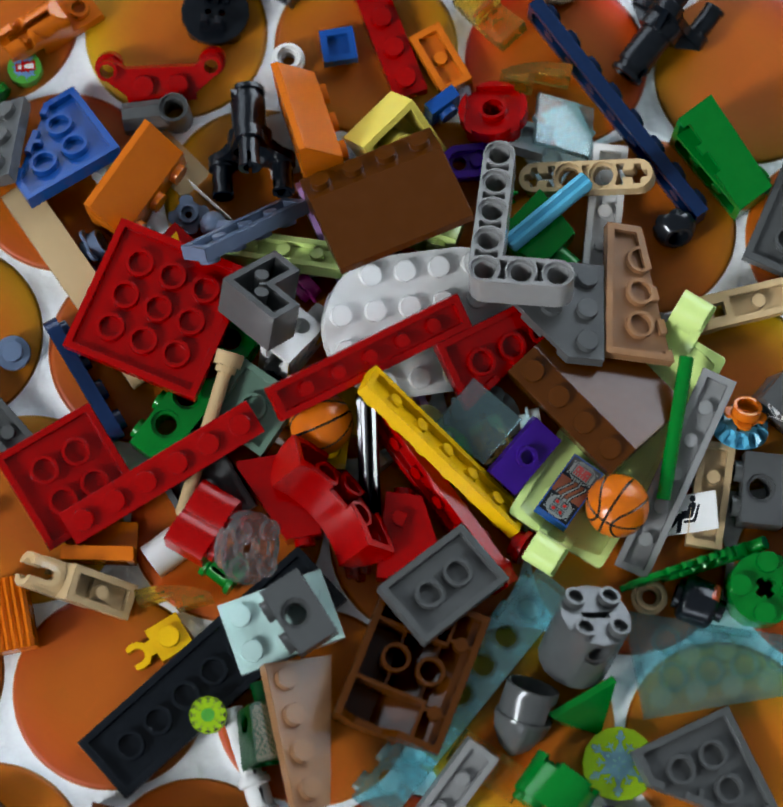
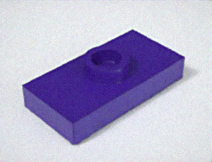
[486,416,562,496]

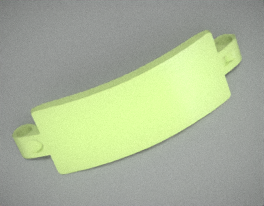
[509,289,726,578]

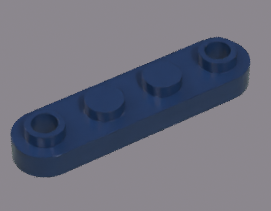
[43,317,128,443]

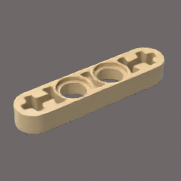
[519,158,656,198]

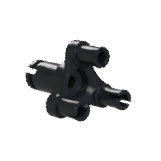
[612,0,724,86]
[208,81,296,202]

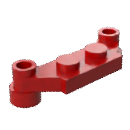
[95,46,226,103]

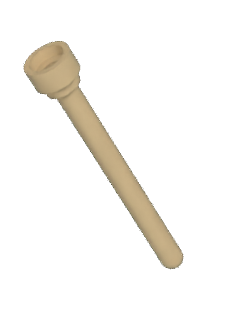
[175,348,245,516]

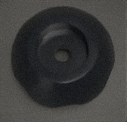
[652,208,696,248]

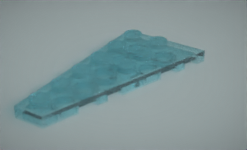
[627,611,783,720]

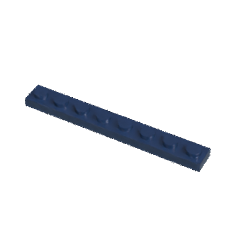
[527,0,709,225]

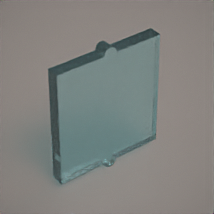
[532,92,596,160]
[436,378,522,465]

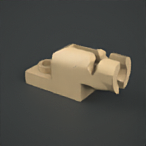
[14,551,138,620]

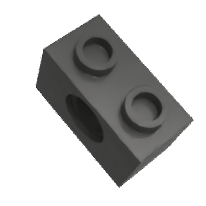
[729,450,783,532]
[258,568,339,658]

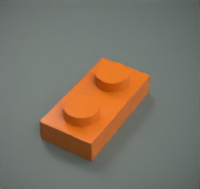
[409,22,472,93]

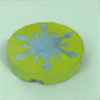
[581,727,648,802]

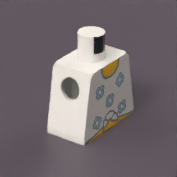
[258,303,324,378]

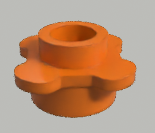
[724,396,767,431]

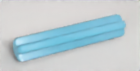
[507,173,593,251]

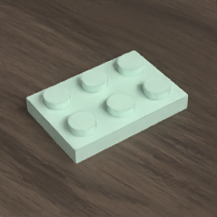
[217,568,346,676]

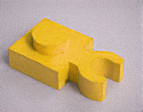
[125,612,192,671]

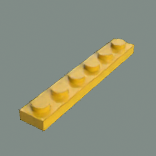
[357,365,522,538]

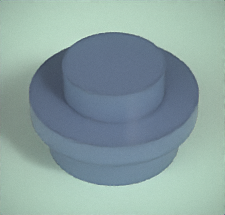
[0,335,31,371]

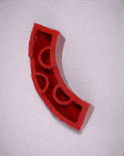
[271,434,395,568]

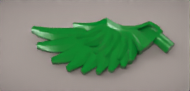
[619,536,769,593]

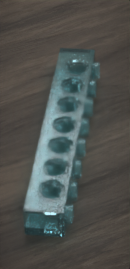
[351,568,566,807]

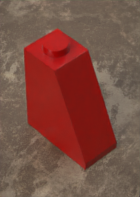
[236,454,323,549]
[376,487,437,583]

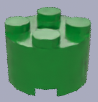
[723,551,783,628]
[512,750,600,807]

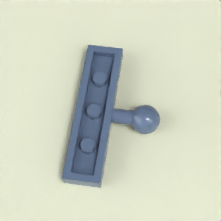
[181,198,309,265]

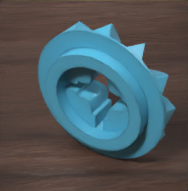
[714,405,769,450]

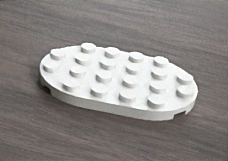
[321,247,513,397]

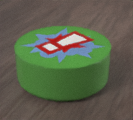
[7,54,44,88]

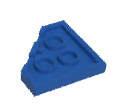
[15,86,121,208]

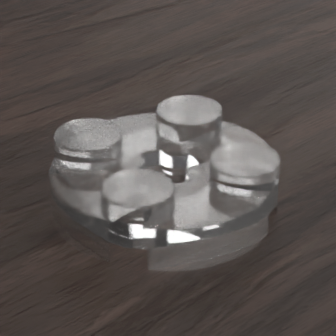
[214,510,280,585]

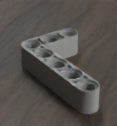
[468,140,575,307]

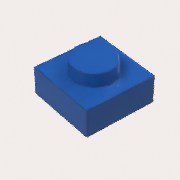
[319,26,358,68]
[424,84,460,126]

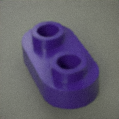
[445,143,489,182]

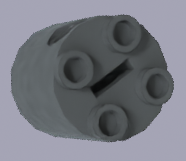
[538,585,631,689]

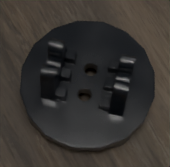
[181,0,249,46]

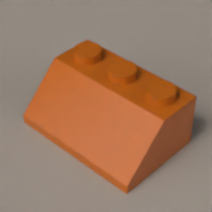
[271,62,349,179]
[83,119,187,237]

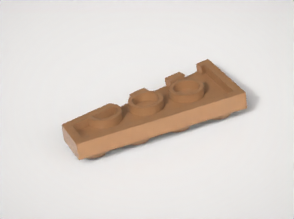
[603,222,675,367]
[259,655,332,807]

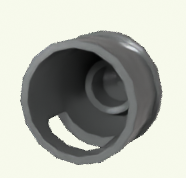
[494,674,560,756]

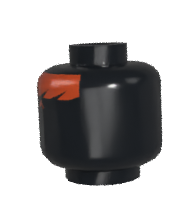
[670,575,727,629]

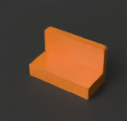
[60,522,139,566]

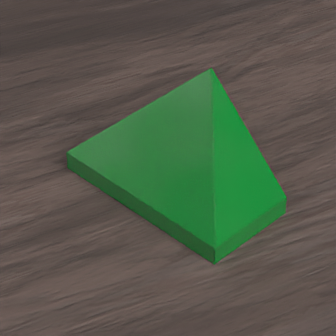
[548,676,616,734]

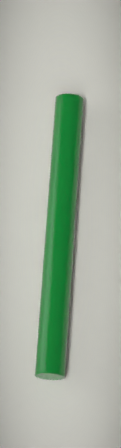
[656,356,694,501]

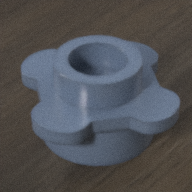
[168,195,209,235]
[79,229,109,262]

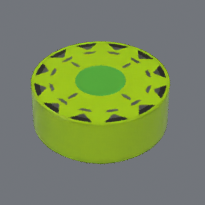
[189,696,228,734]

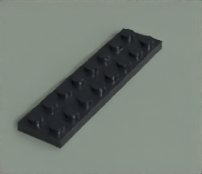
[78,547,347,799]

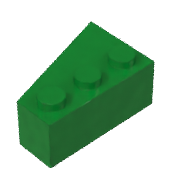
[669,95,772,221]

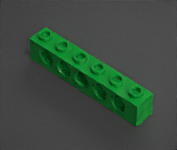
[130,322,261,459]

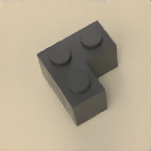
[218,250,300,351]

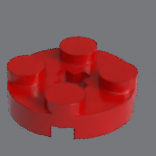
[458,81,529,143]

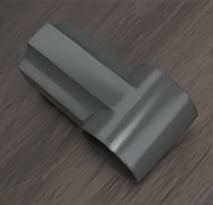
[121,92,193,135]

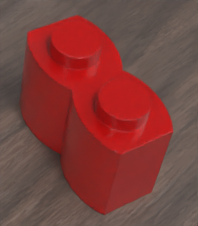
[164,479,244,568]

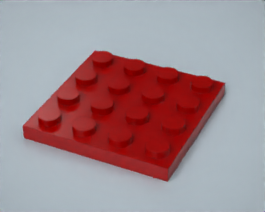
[62,217,243,402]

